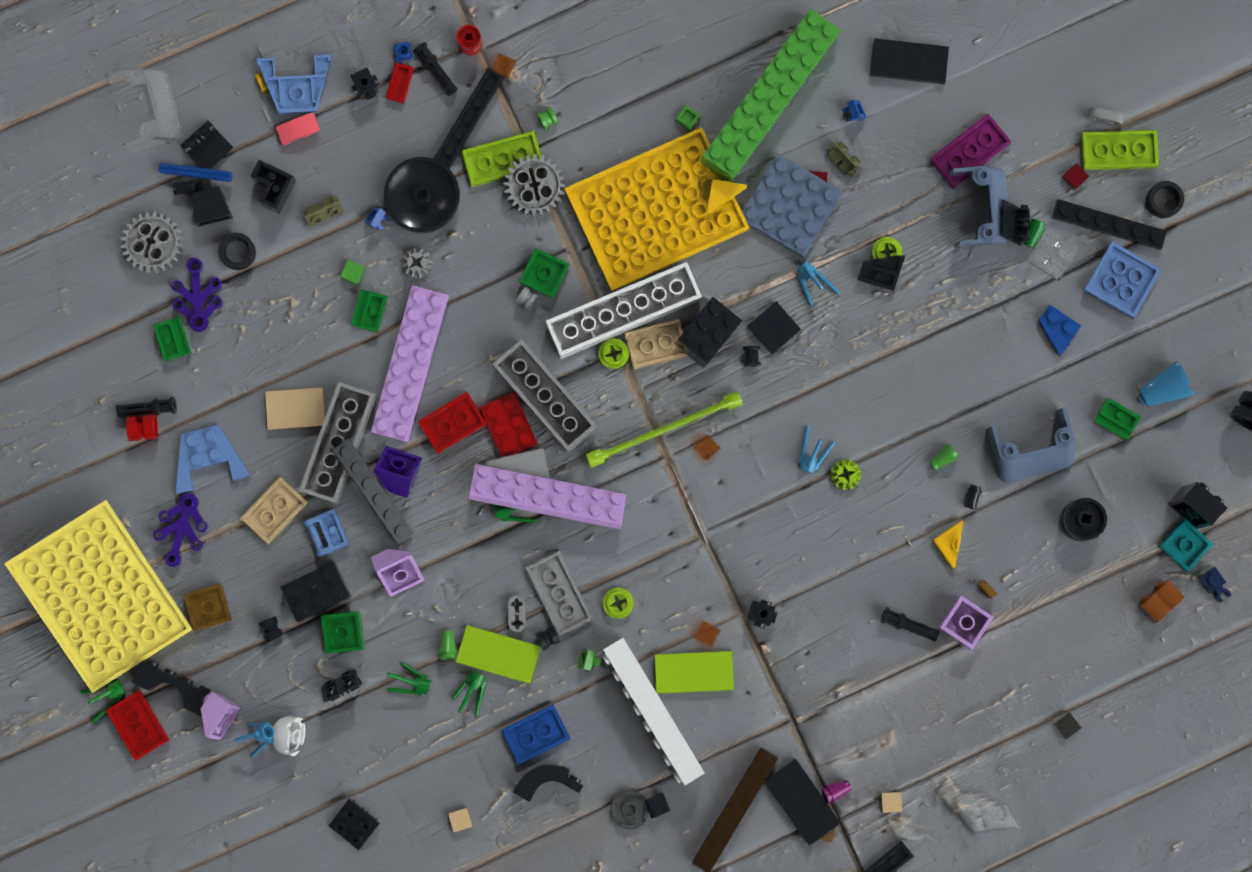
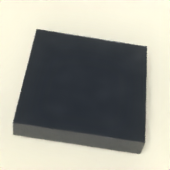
[747,301,801,355]

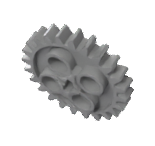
[503,154,565,216]
[120,211,184,274]

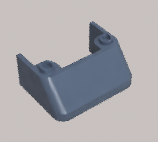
[947,166,1008,248]
[986,407,1074,482]

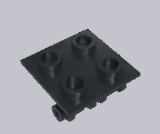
[180,121,233,169]
[1000,200,1030,246]
[321,669,362,703]
[329,799,380,850]

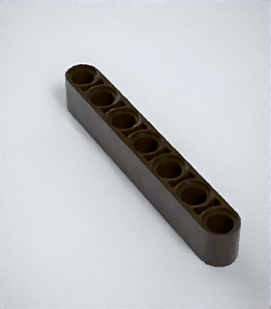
[692,747,778,872]

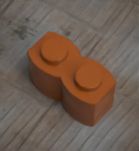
[1138,580,1185,623]

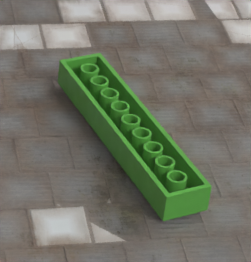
[700,8,841,182]

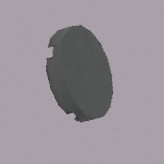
[610,790,649,829]

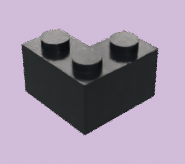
[250,160,296,214]

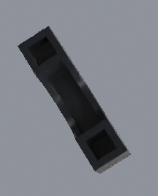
[131,659,211,716]

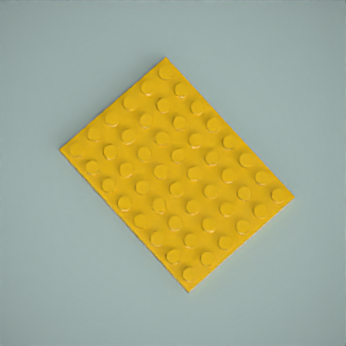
[564,127,750,292]

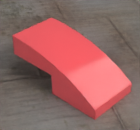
[276,113,321,145]

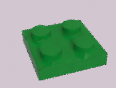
[519,248,570,299]
[321,611,365,654]

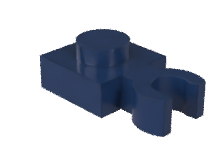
[1198,567,1231,603]

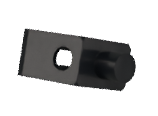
[193,179,233,227]

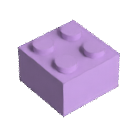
[937,595,994,650]

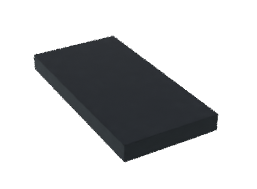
[870,38,949,85]
[765,758,841,846]

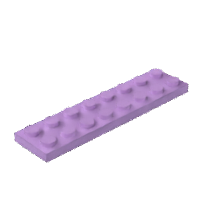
[371,285,449,443]
[469,464,626,529]

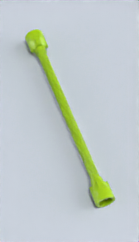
[585,391,743,468]

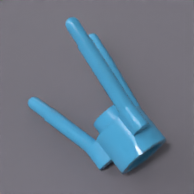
[796,262,840,307]
[798,425,835,474]
[234,722,274,757]

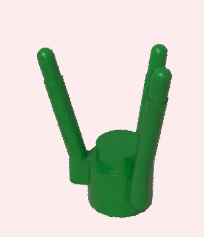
[495,505,537,523]
[387,663,431,696]
[451,670,487,716]
[81,680,126,723]

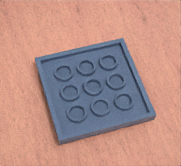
[739,154,843,257]

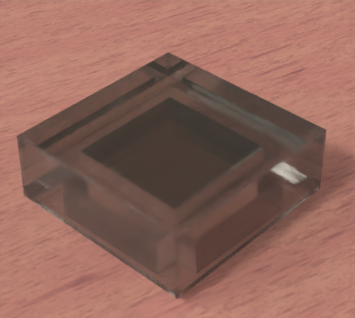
[1053,712,1081,739]

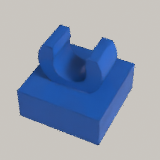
[842,100,867,122]
[364,207,390,230]

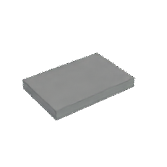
[487,448,550,479]

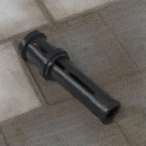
[413,42,458,96]
[116,396,177,417]
[880,607,940,642]

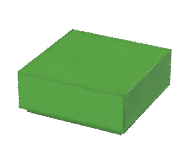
[675,105,701,131]
[340,260,366,285]

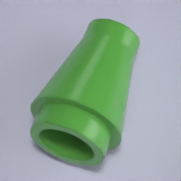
[929,444,959,470]
[438,631,457,660]

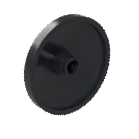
[383,157,460,233]

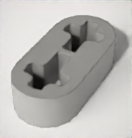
[1088,107,1124,127]
[508,595,526,632]

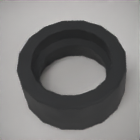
[1146,181,1185,219]
[218,232,256,270]

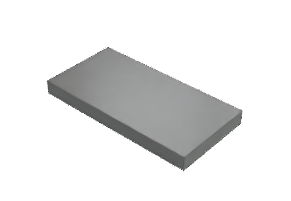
[525,551,593,637]

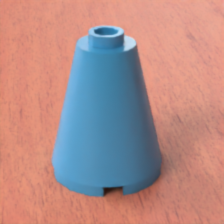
[1137,361,1194,407]

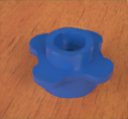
[393,42,413,62]

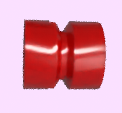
[456,25,482,56]
[126,414,158,441]

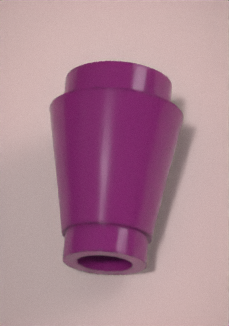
[821,780,852,803]

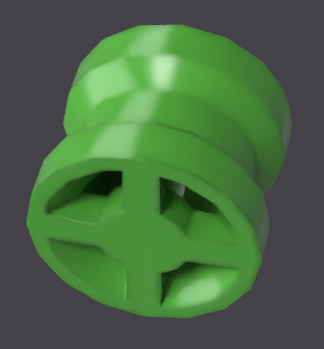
[536,107,559,130]

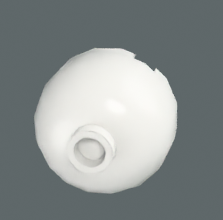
[272,716,305,756]

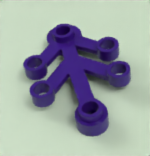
[171,258,223,332]
[153,493,208,567]

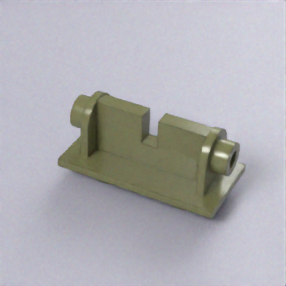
[826,141,863,178]
[303,195,344,227]

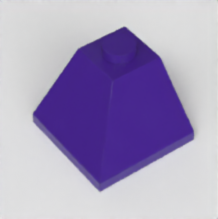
[374,446,422,498]

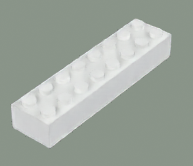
[546,262,702,359]
[602,638,705,785]

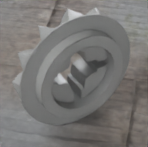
[402,248,432,278]

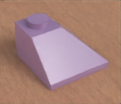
[371,549,425,597]
[201,692,242,740]

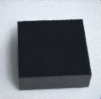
[644,793,670,819]

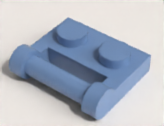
[303,509,350,558]

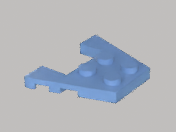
[257,55,331,115]
[176,425,251,495]

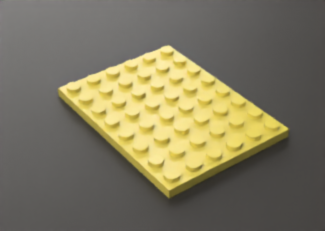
[4,499,193,693]

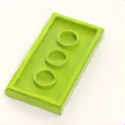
[1081,130,1159,170]
[461,131,541,187]
[456,625,541,684]
[655,651,734,694]

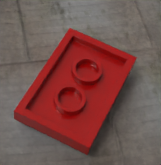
[418,392,487,454]
[480,392,538,457]
[106,690,170,761]

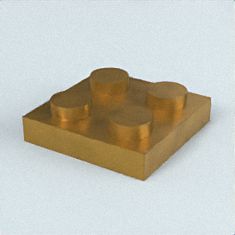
[183,583,232,632]

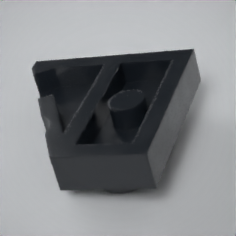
[857,254,905,291]

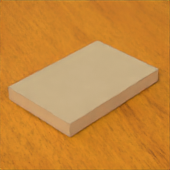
[624,319,688,370]
[265,388,325,430]
[240,477,308,545]

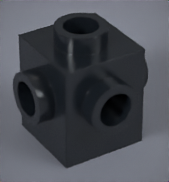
[350,67,380,100]
[746,599,777,629]

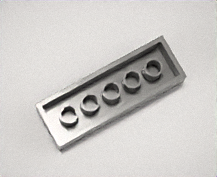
[492,339,597,453]
[299,382,377,505]

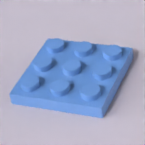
[1083,241,1162,319]

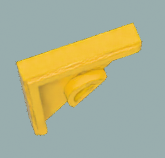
[706,179,747,215]
[932,520,964,570]

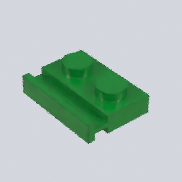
[351,289,388,333]
[153,316,192,362]
[1093,398,1141,441]

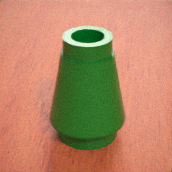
[1024,219,1046,248]

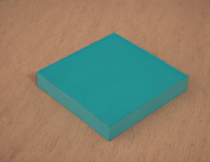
[1158,518,1214,573]

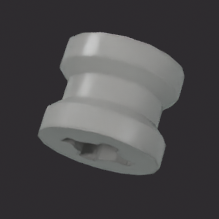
[515,287,538,311]

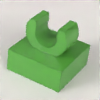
[577,649,602,671]

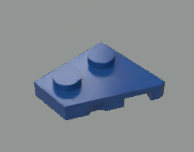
[1038,304,1081,356]

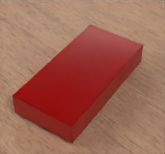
[386,62,414,104]

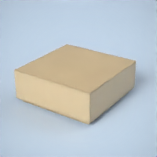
[881,792,902,813]
[448,808,473,833]

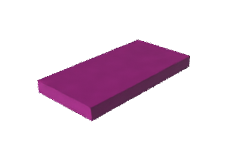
[929,114,1012,189]

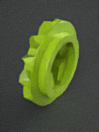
[872,237,902,259]
[599,339,629,369]
[830,460,861,490]
[603,588,634,619]

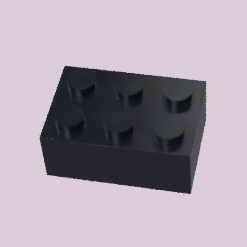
[674,297,743,368]
[1167,482,1227,529]
[280,561,352,623]

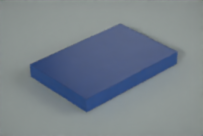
[501,704,571,765]

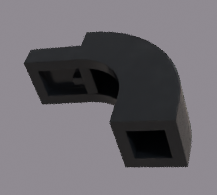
[513,764,583,802]

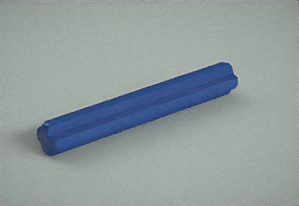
[159,163,233,182]

